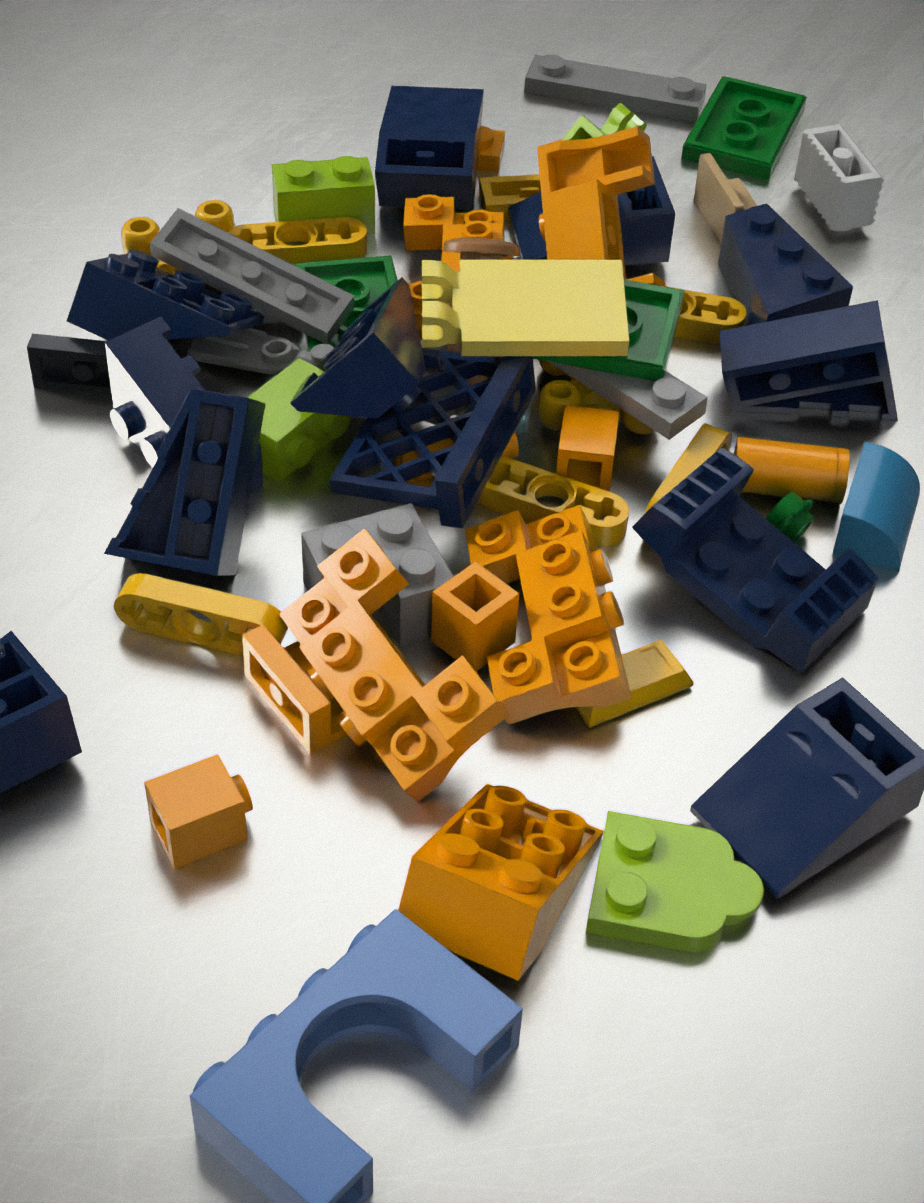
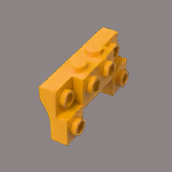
[537,126,666,287]
[403,194,514,340]
[465,504,632,725]
[279,528,510,802]

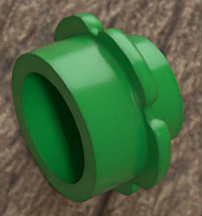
[765,491,815,542]

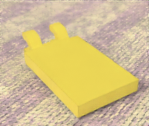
[422,260,629,356]

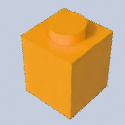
[556,405,620,492]
[431,561,519,671]
[144,754,253,869]

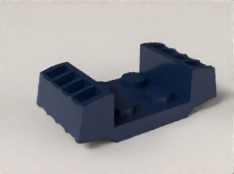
[632,448,878,674]

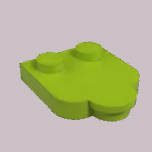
[586,810,764,952]

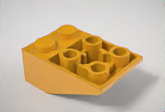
[398,783,604,981]

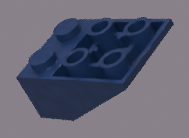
[375,86,484,210]
[508,156,675,265]
[66,250,265,341]
[690,677,924,899]

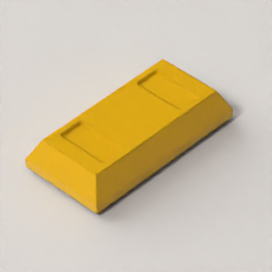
[575,639,694,728]

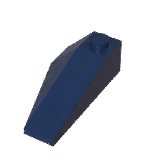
[290,277,426,419]

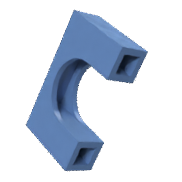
[189,908,523,1203]

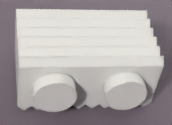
[794,124,885,231]

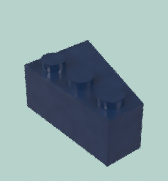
[718,203,853,326]
[105,316,264,493]
[0,631,82,793]

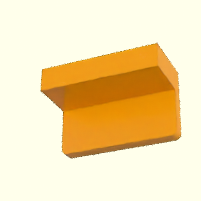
[242,625,347,754]

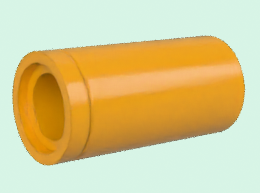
[734,437,850,504]

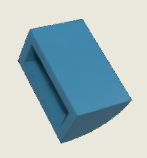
[832,441,920,572]

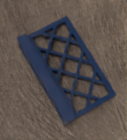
[329,348,536,529]

